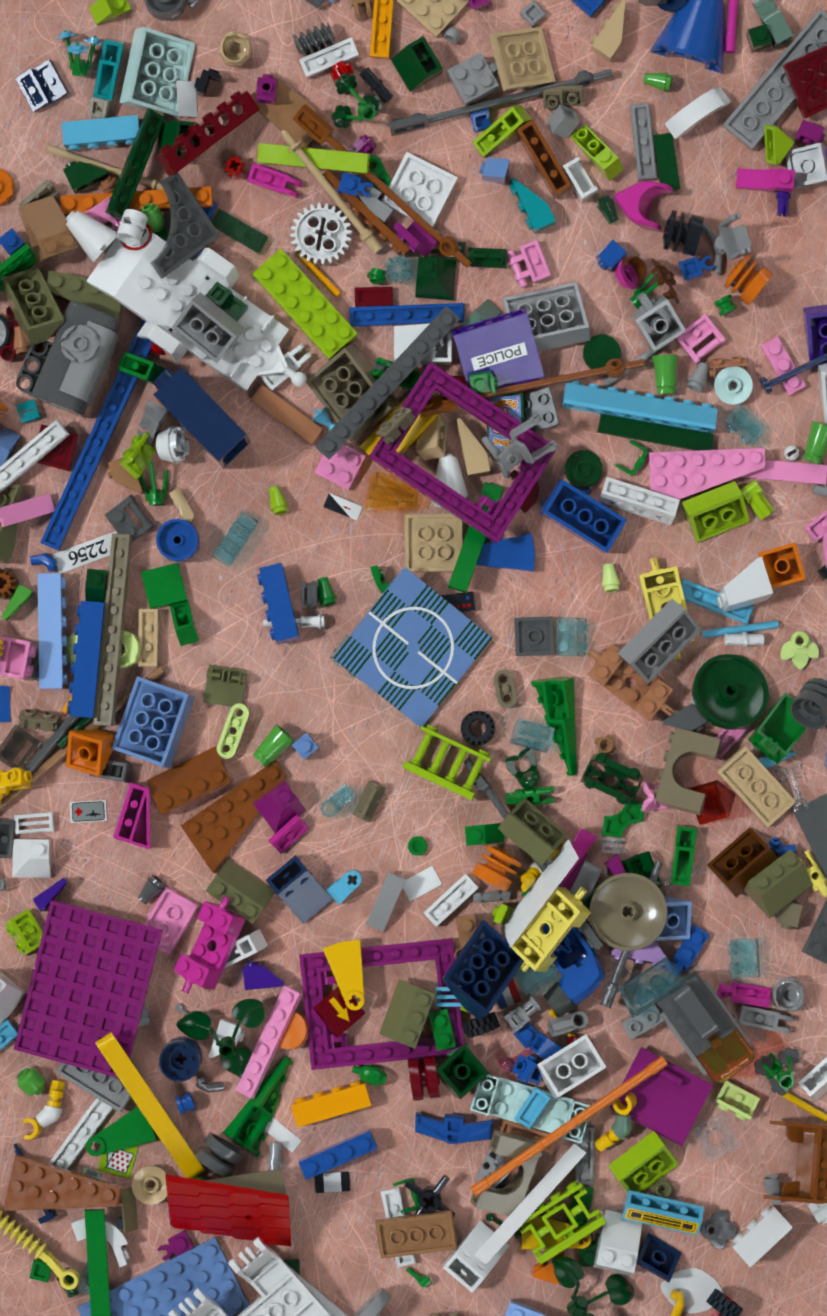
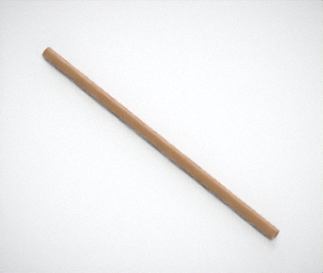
[0,665,166,812]

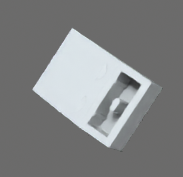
[394,324,452,365]
[443,1220,510,1293]

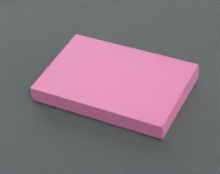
[144,886,199,956]

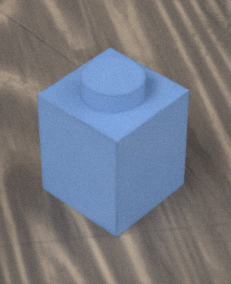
[292,733,319,760]

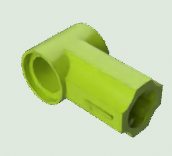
[740,480,774,521]

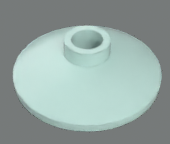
[714,366,753,405]

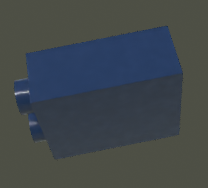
[153,368,251,469]

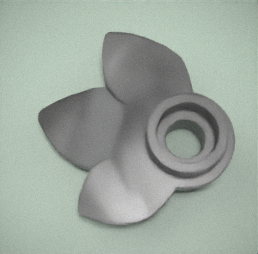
[700,1210,738,1249]

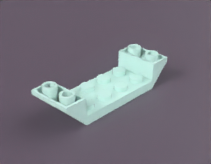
[470,1074,591,1144]

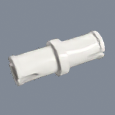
[724,632,764,647]

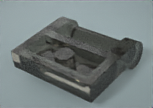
[0,724,44,771]

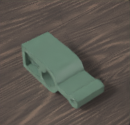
[752,0,793,48]

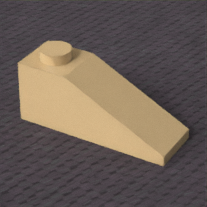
[457,418,493,477]

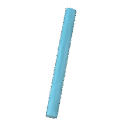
[702,620,779,638]

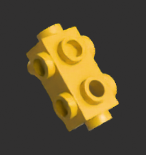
[0,767,32,803]

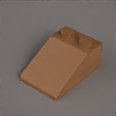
[17,195,79,262]

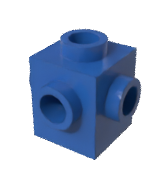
[512,1054,542,1085]

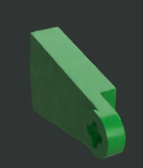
[86,1106,158,1156]

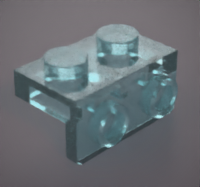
[723,404,768,446]
[557,618,588,657]
[728,938,760,979]

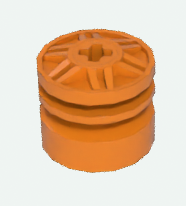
[724,254,774,306]
[472,845,522,892]

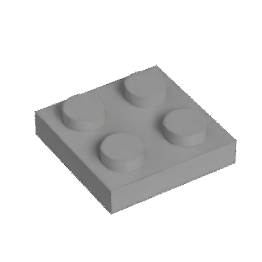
[786,142,827,190]

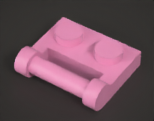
[675,314,726,365]

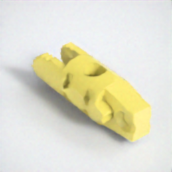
[797,850,827,898]

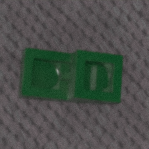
[205,282,248,322]

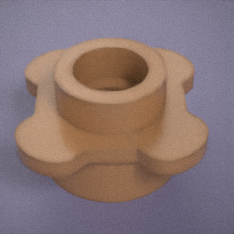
[595,734,616,754]

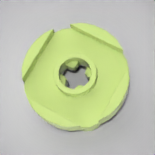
[120,630,141,669]

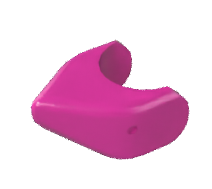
[613,181,673,232]

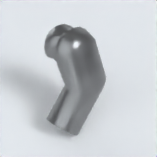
[195,1076,224,1093]

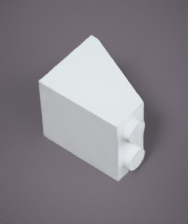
[717,557,773,613]
[0,971,27,1023]

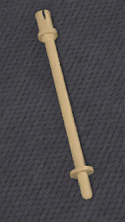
[281,130,383,254]

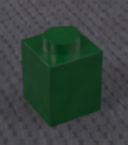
[746,24,772,53]

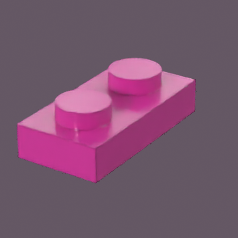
[268,814,309,854]

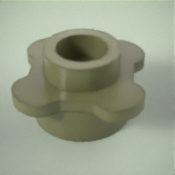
[651,1177,675,1198]

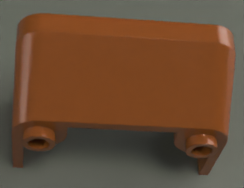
[764,1120,827,1204]

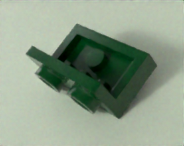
[621,851,663,888]

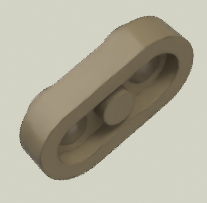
[494,670,517,708]

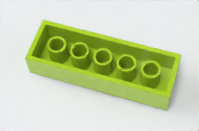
[252,248,358,361]

